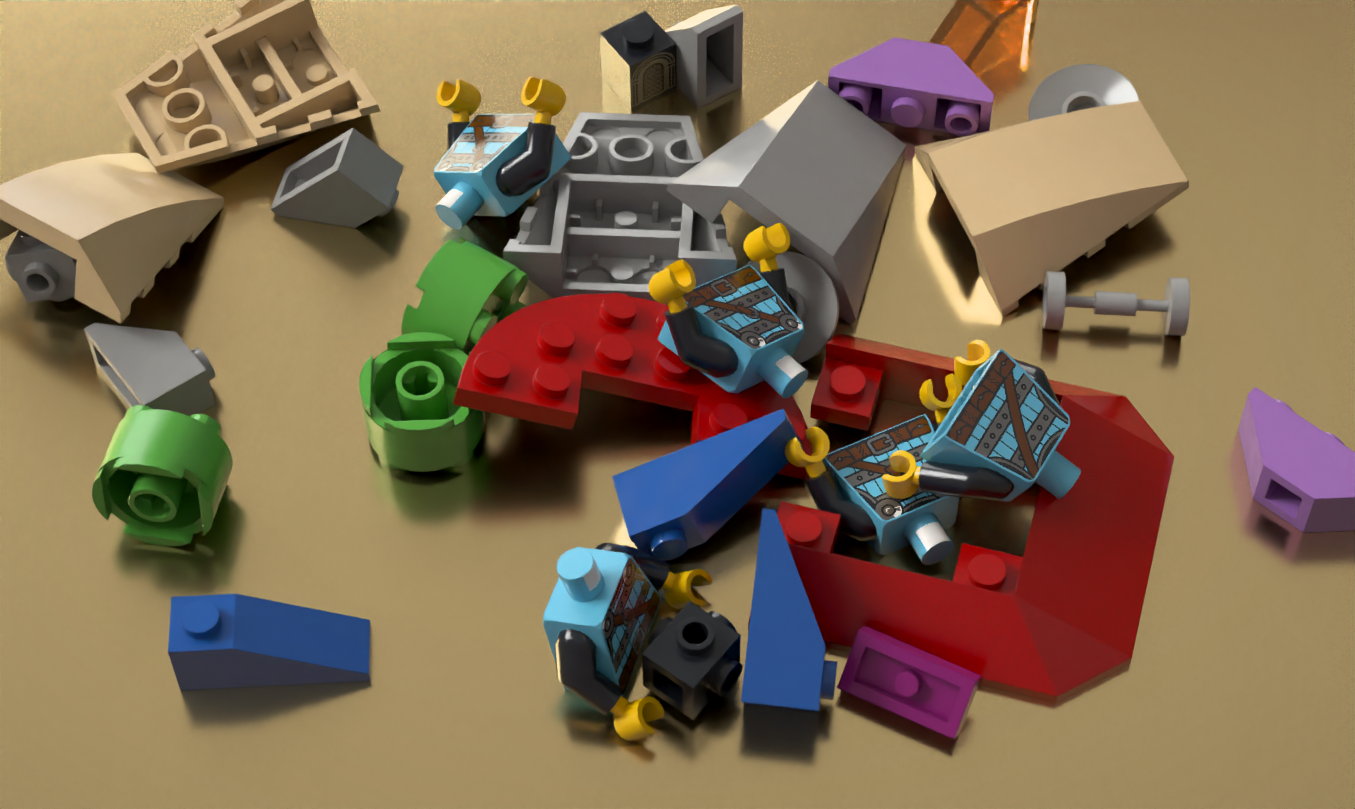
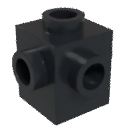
[642,601,743,720]

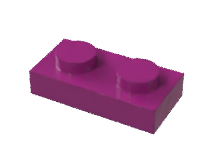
[837,626,982,739]

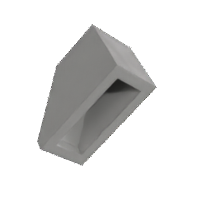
[665,5,743,110]
[270,128,404,228]
[84,323,216,416]

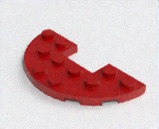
[453,293,812,480]

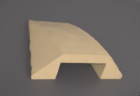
[113,0,380,173]
[914,101,1189,318]
[0,153,224,324]

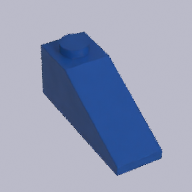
[612,409,803,560]
[741,508,837,712]
[168,594,371,691]

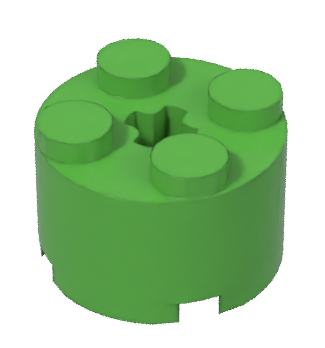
[401,237,529,356]
[359,332,485,472]
[92,405,233,546]

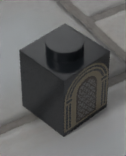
[600,10,676,111]

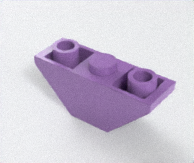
[828,37,994,136]
[1238,387,1355,533]

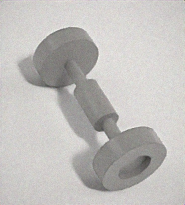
[1042,271,1190,336]

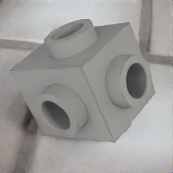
[4,230,77,303]

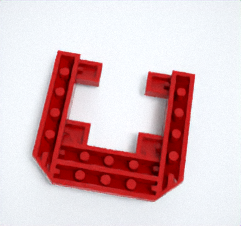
[748,333,1174,703]

